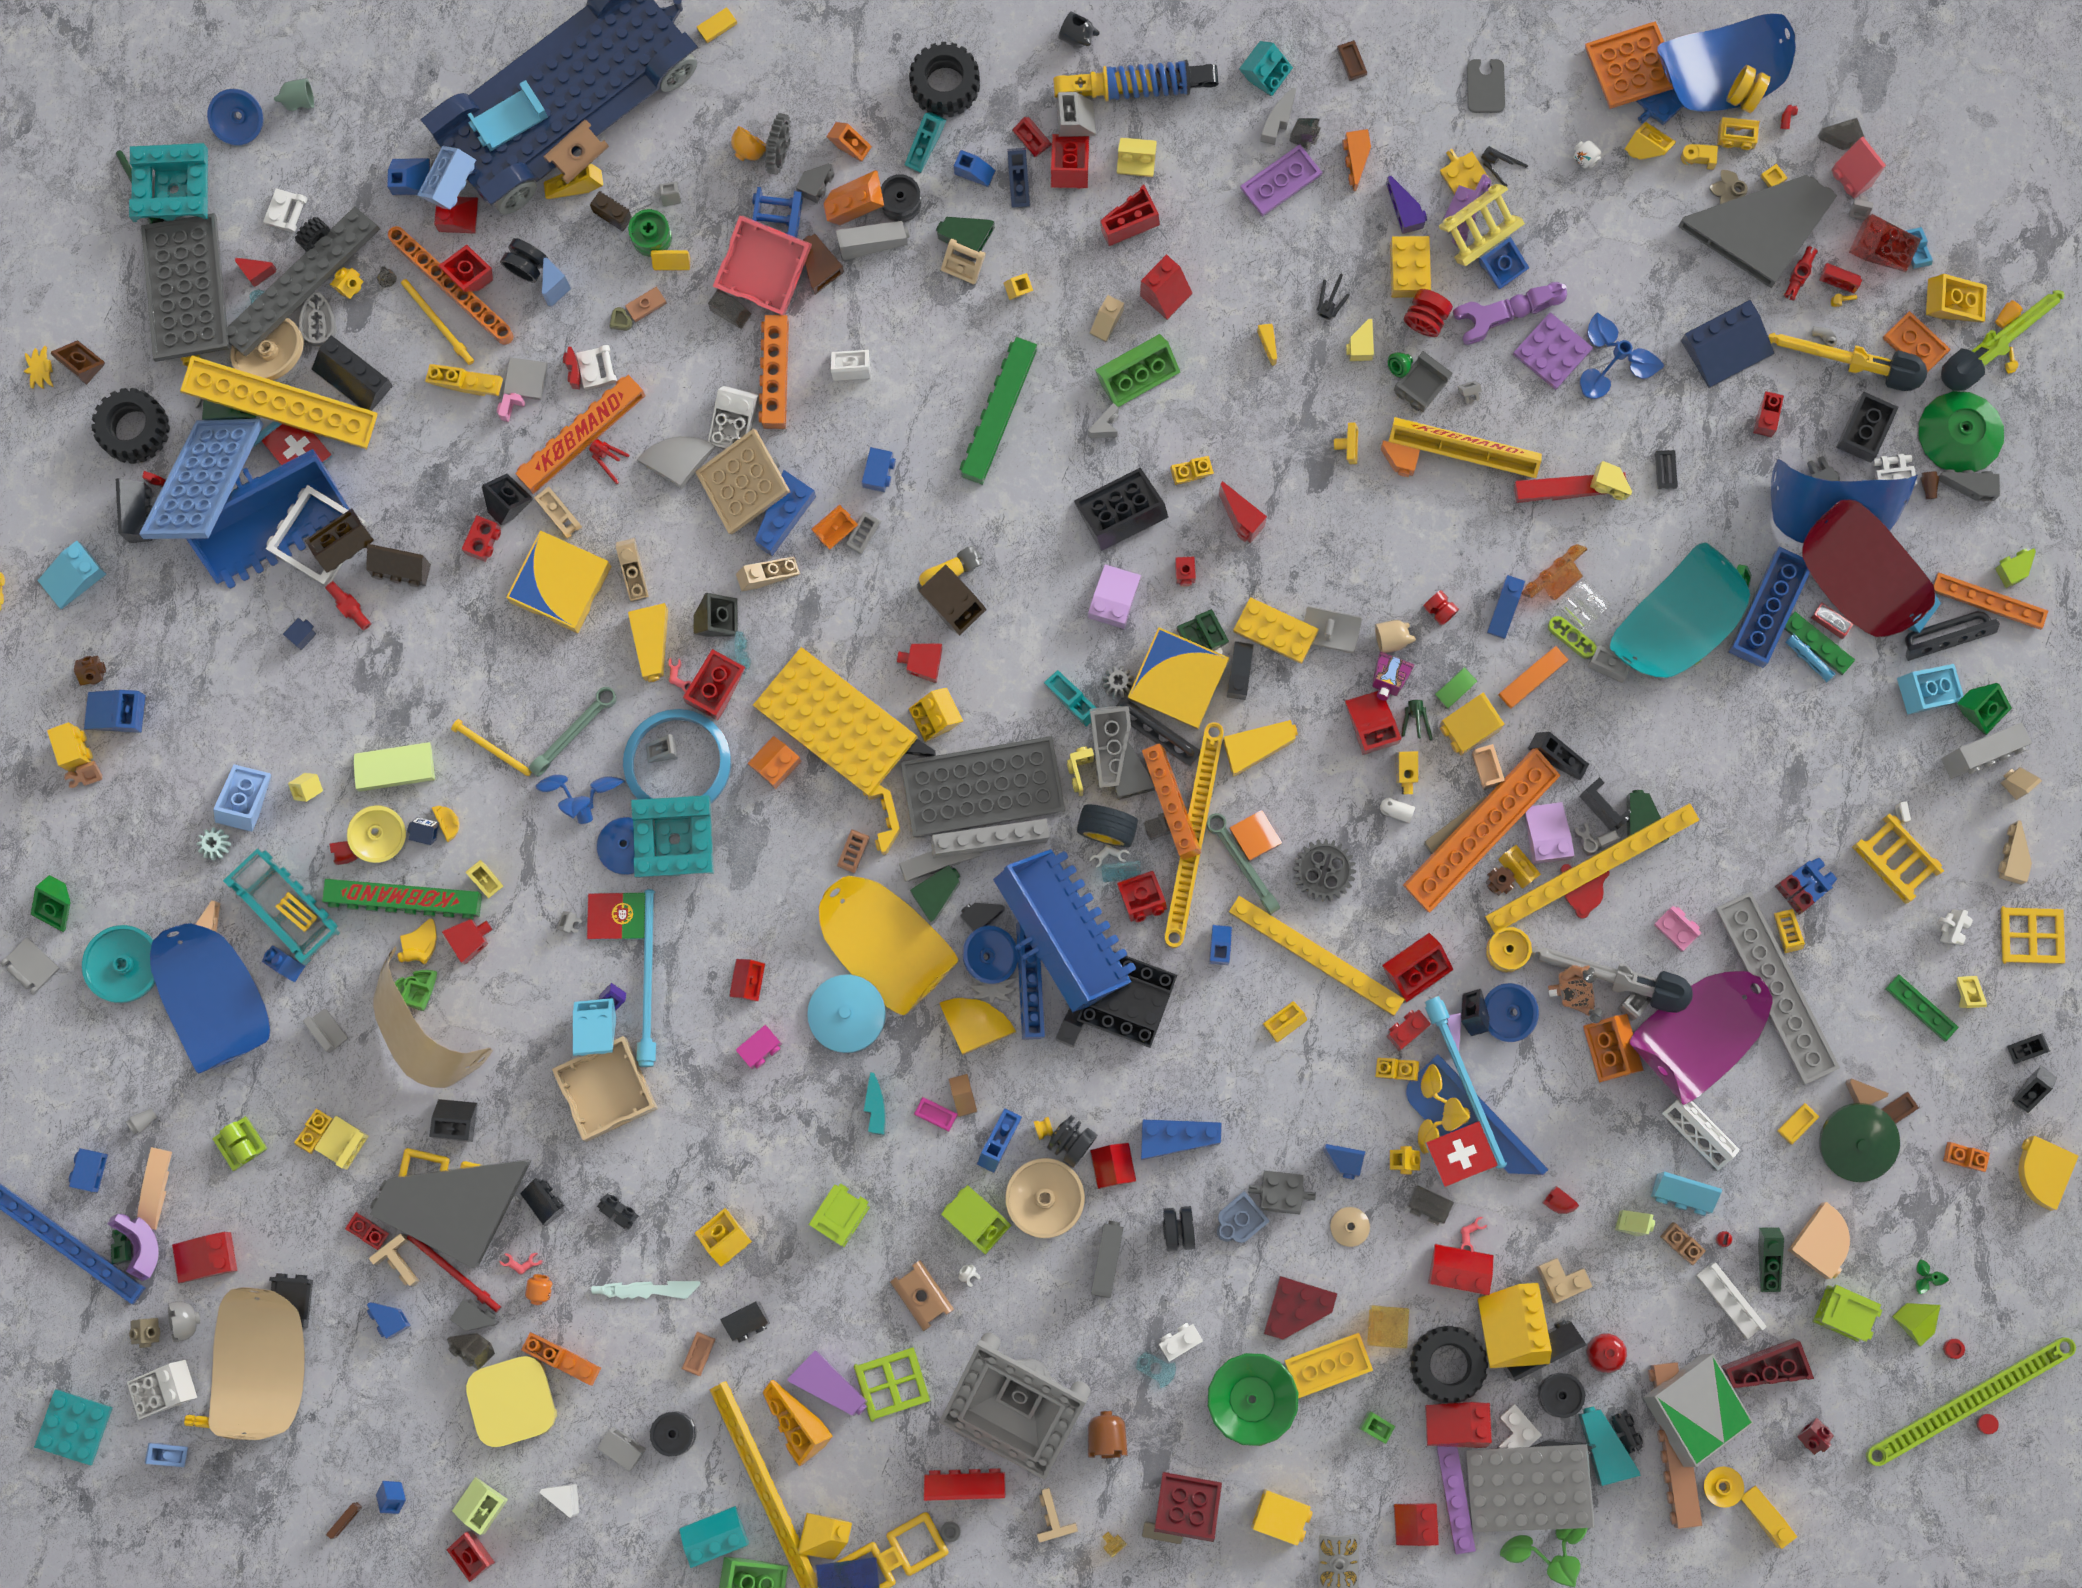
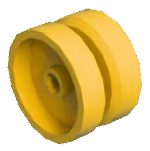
[1726,65,1771,114]
[1486,927,1532,973]

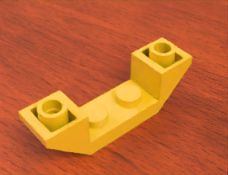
[863,785,900,855]

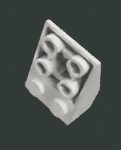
[708,386,759,448]
[127,1360,197,1420]

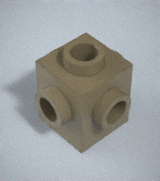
[129,1318,161,1348]

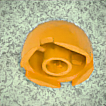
[731,126,766,161]

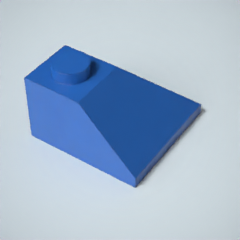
[1323,1144,1365,1180]

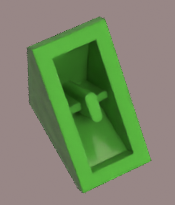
[1358,1411,1396,1444]

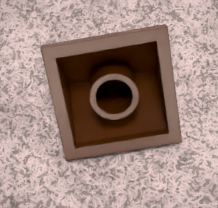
[51,340,105,385]

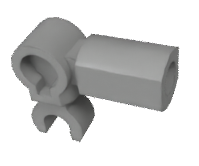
[1574,823,1620,855]

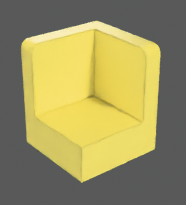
[288,773,323,802]

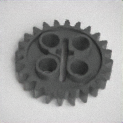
[765,113,791,175]
[1293,839,1356,902]

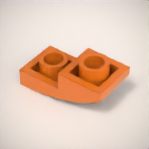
[1943,1142,1990,1172]

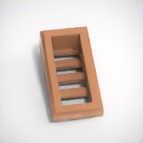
[837,829,870,874]

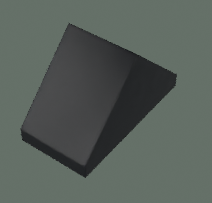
[2007,1033,2050,1064]

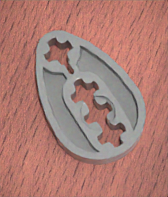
[299,292,337,346]

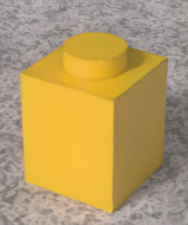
[1003,273,1033,300]

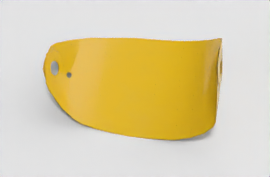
[819,876,958,1015]

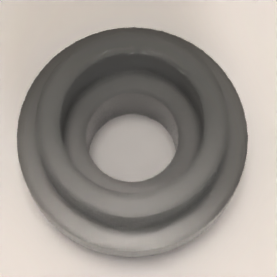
[940,1522,960,1542]

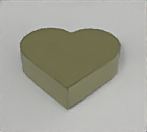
[609,307,633,331]

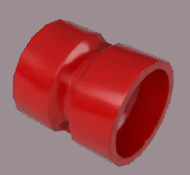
[1423,590,1460,626]

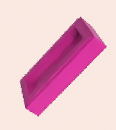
[914,1097,958,1132]

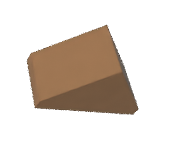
[949,1074,978,1117]
[1845,1078,1889,1104]

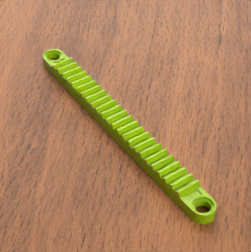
[1866,1337,2076,1466]

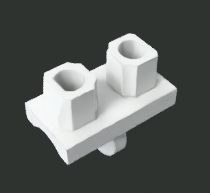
[1938,909,1973,945]

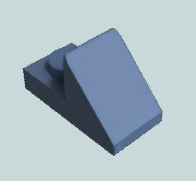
[145,1443,188,1467]

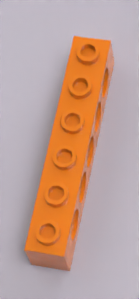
[759,315,789,429]
[1142,743,1202,860]

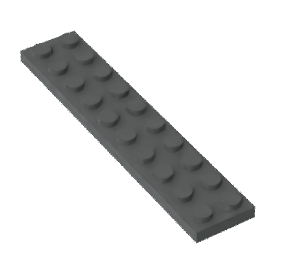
[227,207,380,357]

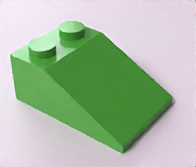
[719,1557,788,1588]

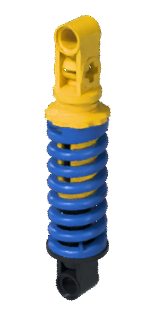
[1053,59,1219,102]

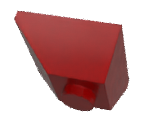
[434,196,479,234]

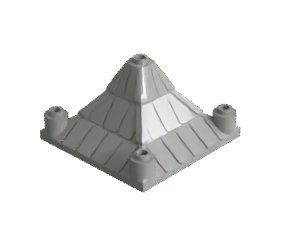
[939,1333,1091,1480]

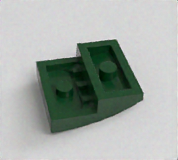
[1176,609,1229,651]

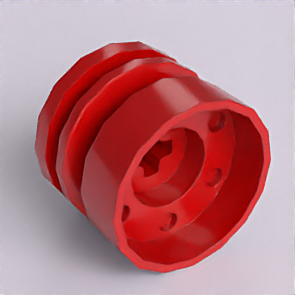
[1403,289,1453,338]

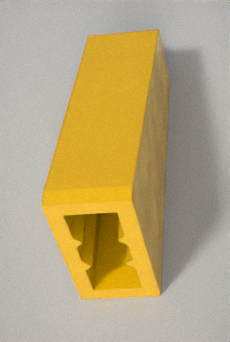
[628,603,668,682]
[1223,720,1298,777]

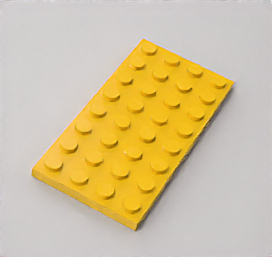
[753,647,918,796]

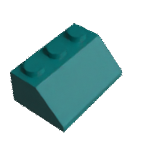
[679,1506,750,1568]

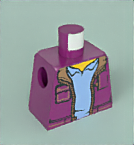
[1372,652,1414,700]

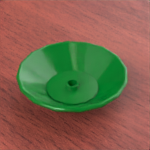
[1919,391,2004,473]
[1207,1353,1299,1446]

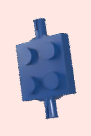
[1636,89,1684,125]

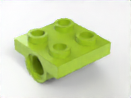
[212,1116,268,1171]

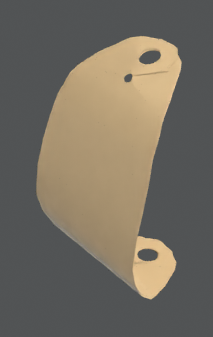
[373,947,493,1088]
[209,1287,305,1440]

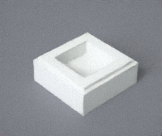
[1895,801,1911,824]

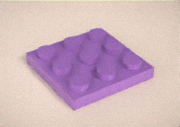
[1513,312,1593,390]

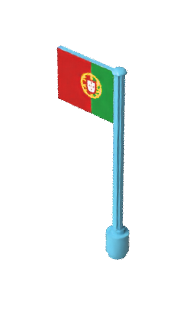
[587,889,656,1067]

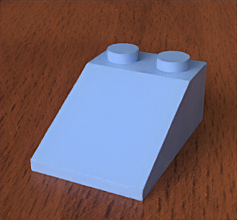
[213,765,271,832]

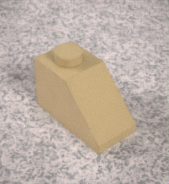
[1090,295,1124,342]
[2001,767,2042,800]

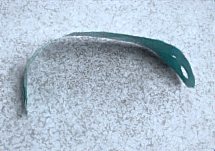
[1610,542,1750,678]

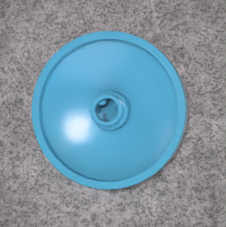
[808,975,886,1053]

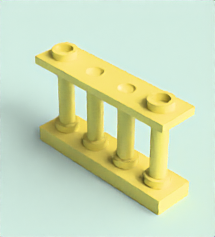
[1439,184,1525,266]

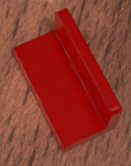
[729,959,765,1001]

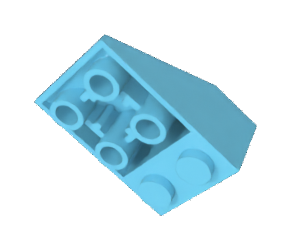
[573,998,616,1056]

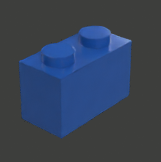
[862,447,896,493]
[68,1148,108,1193]

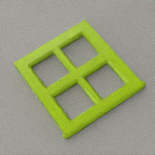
[854,1347,931,1422]

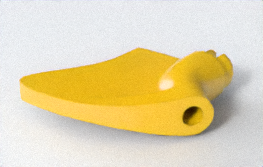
[397,919,437,964]

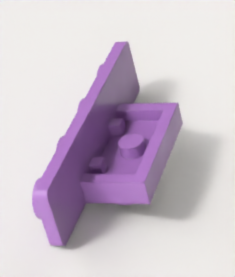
[1444,174,1491,248]

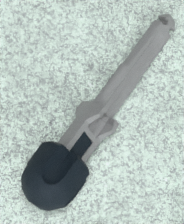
[1531,946,1693,1013]

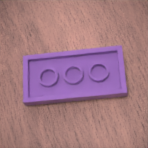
[1240,144,1322,217]

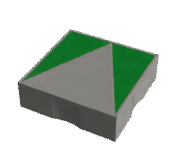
[1643,1354,1754,1467]

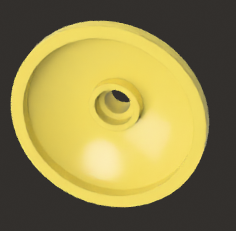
[347,805,406,863]

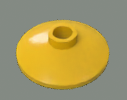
[1704,1466,1744,1508]

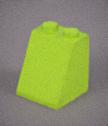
[941,1185,1012,1255]

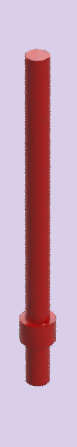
[407,1235,501,1313]

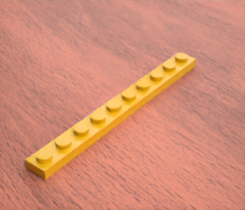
[1229,896,1405,1016]

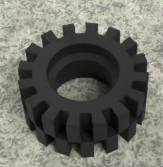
[295,217,330,252]

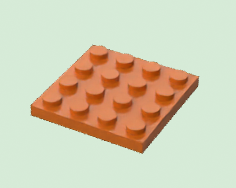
[1585,21,1674,109]

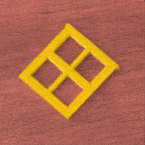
[2001,906,2065,964]

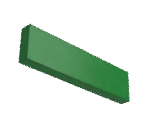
[1885,974,1959,1042]

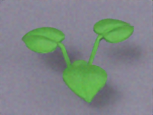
[1500,1528,1588,1587]

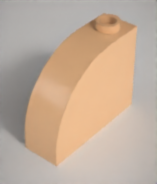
[1788,1202,1850,1279]

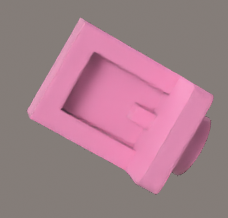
[497,393,525,422]

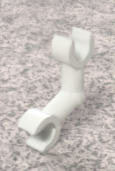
[1089,845,1130,868]

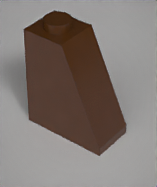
[803,233,844,295]

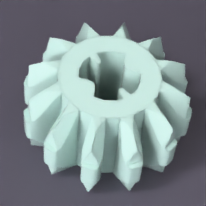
[196,827,231,861]

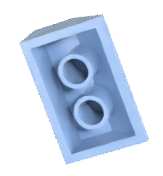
[417,146,476,210]

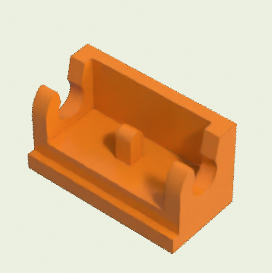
[811,505,858,550]

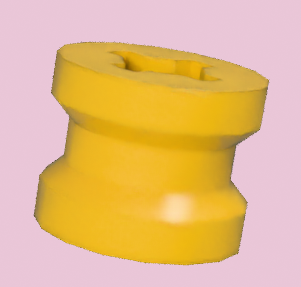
[1033,1117,1053,1140]

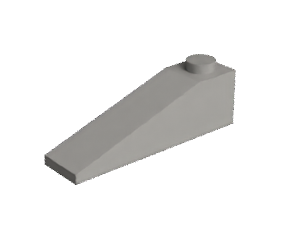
[1089,706,1131,788]

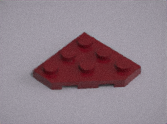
[1264,1276,1338,1340]

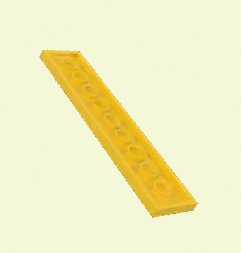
[180,356,378,449]

